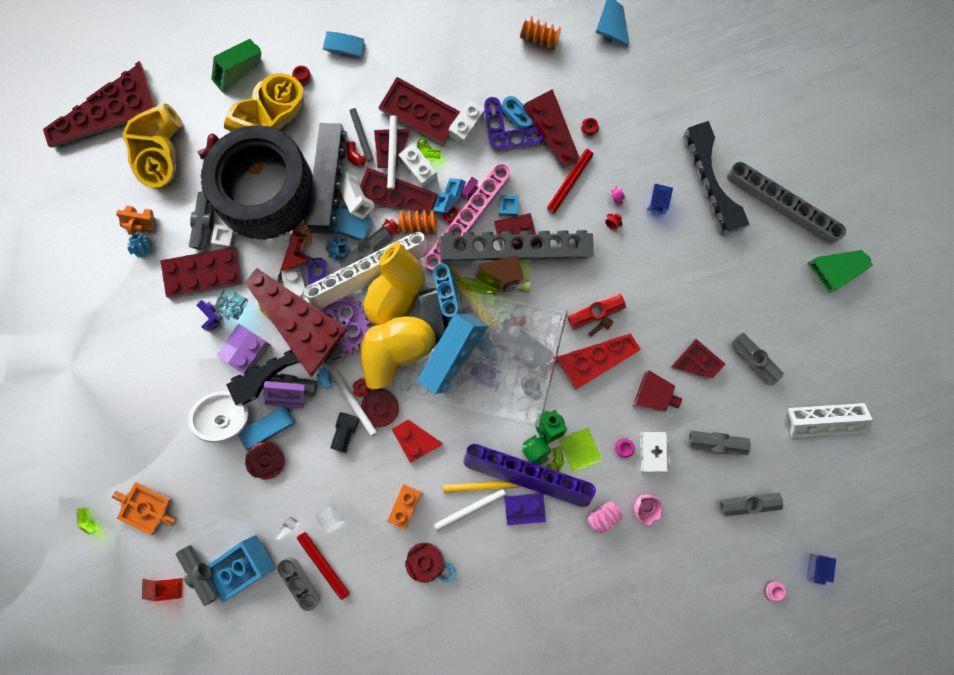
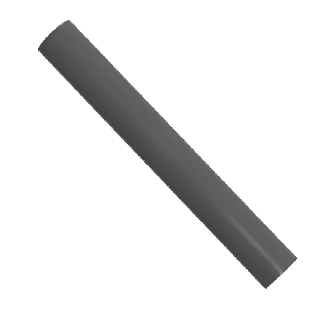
[349,108,374,162]

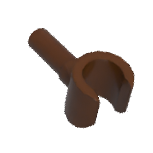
[588,317,614,337]

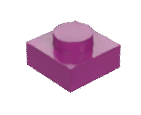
[461,177,478,201]

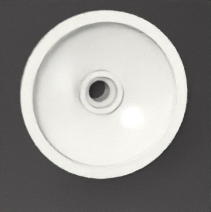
[189,391,249,443]

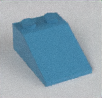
[208,535,276,603]

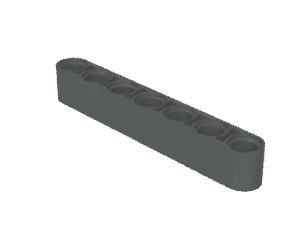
[727,162,846,243]

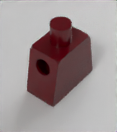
[632,370,682,412]

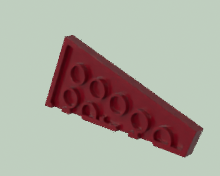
[43,60,156,148]
[245,268,348,378]

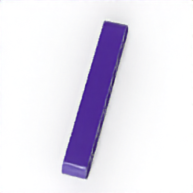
[463,444,596,507]

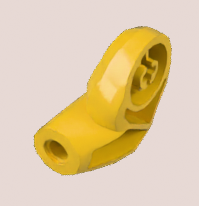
[224,73,303,131]
[122,103,182,188]
[364,243,425,325]
[360,317,436,389]

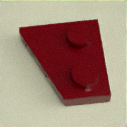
[374,128,410,168]

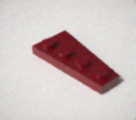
[522,89,580,169]
[360,167,437,212]

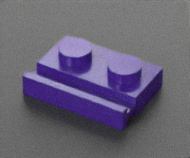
[504,493,546,525]

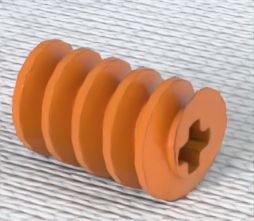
[520,16,561,50]
[398,210,437,234]

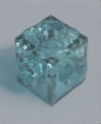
[214,288,249,320]

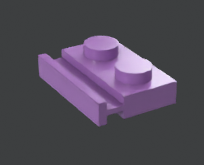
[264,381,305,408]

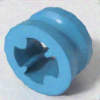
[439,563,456,582]

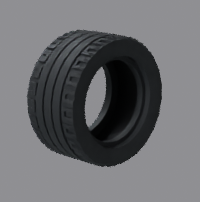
[200,125,313,240]

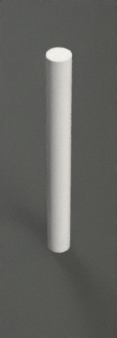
[387,116,398,190]
[330,370,377,437]
[434,489,507,531]

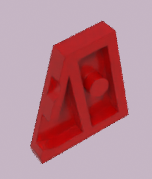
[392,420,443,463]

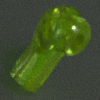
[417,138,441,159]
[546,446,564,472]
[77,508,97,534]

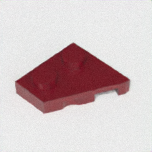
[671,339,725,378]

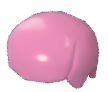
[633,494,663,526]

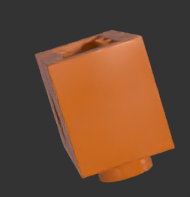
[387,484,422,529]

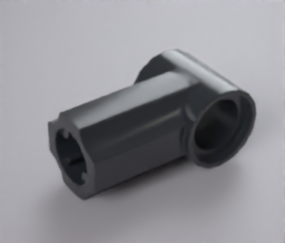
[330,412,359,453]

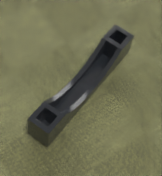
[683,121,750,236]
[226,341,346,407]

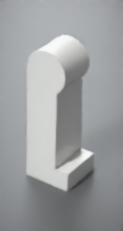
[340,172,375,219]
[264,232,292,283]

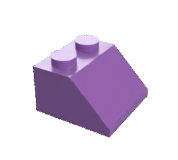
[217,323,270,375]

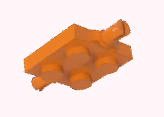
[112,482,176,535]

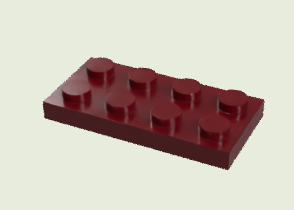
[378,77,461,145]
[160,246,243,298]

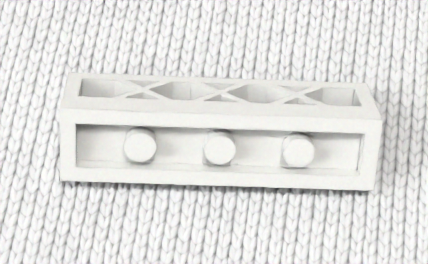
[787,403,873,438]

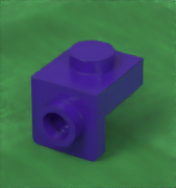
[196,300,223,332]

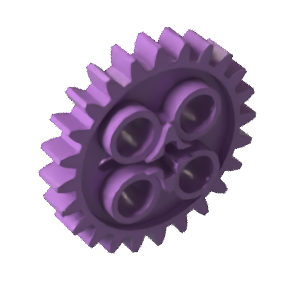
[319,296,373,357]

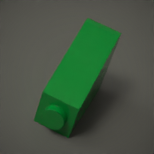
[211,38,262,93]
[808,250,873,294]

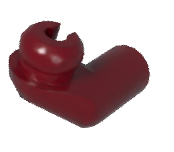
[197,133,219,159]

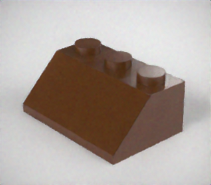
[474,255,524,292]

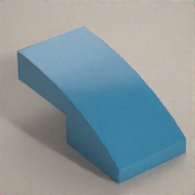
[322,31,364,58]
[432,178,466,213]

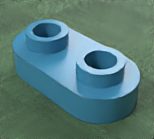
[501,96,533,129]

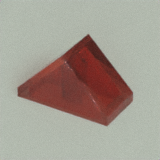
[142,578,183,601]

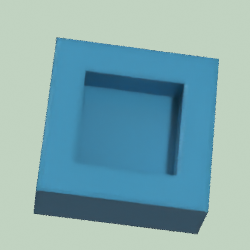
[499,195,519,216]
[317,367,333,389]

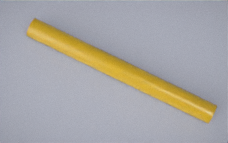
[443,481,521,493]

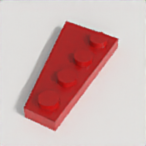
[555,333,641,390]

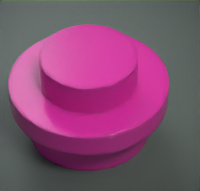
[610,186,625,204]
[615,439,635,458]

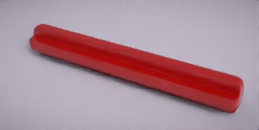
[547,149,594,213]
[297,532,350,600]

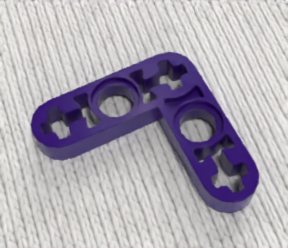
[484,97,543,151]

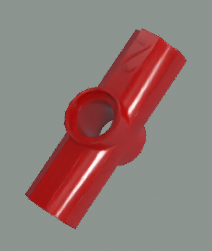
[567,293,627,330]

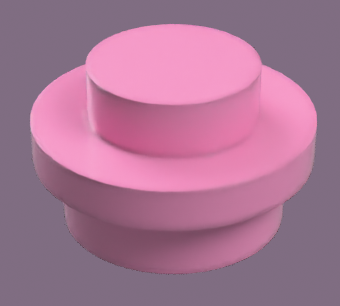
[766,582,786,602]

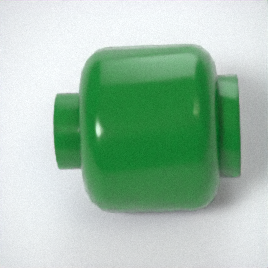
[522,435,551,465]

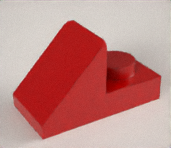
[280,232,312,271]

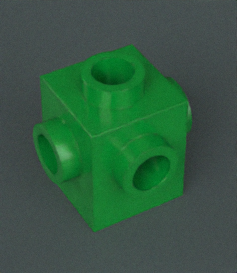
[536,410,567,444]

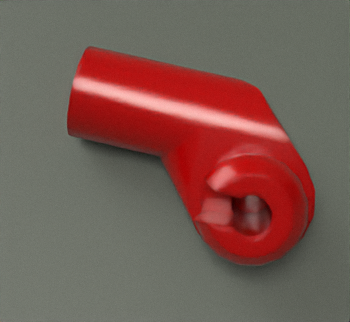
[346,141,366,166]

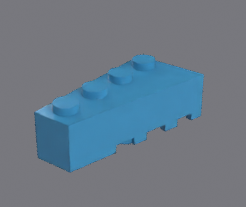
[417,314,489,394]

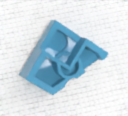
[596,0,629,47]

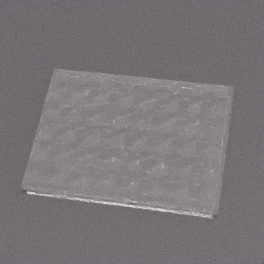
[391,282,568,428]

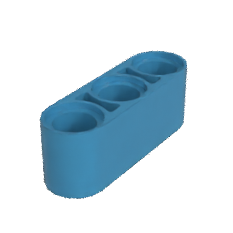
[433,263,463,320]
[238,407,295,451]

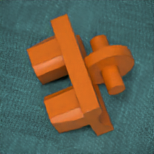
[116,205,155,236]

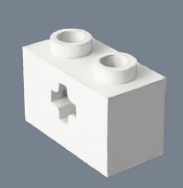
[448,99,485,146]
[398,143,437,188]
[640,432,670,472]

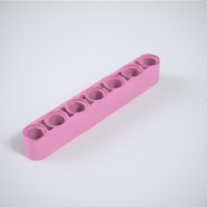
[425,164,510,273]

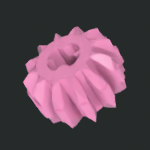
[587,502,623,533]

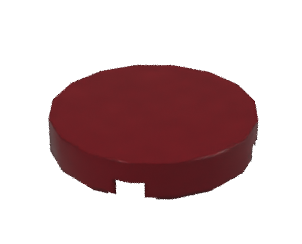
[361,389,399,427]
[245,441,285,480]
[405,543,445,583]

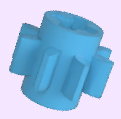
[126,234,152,257]
[325,236,350,261]

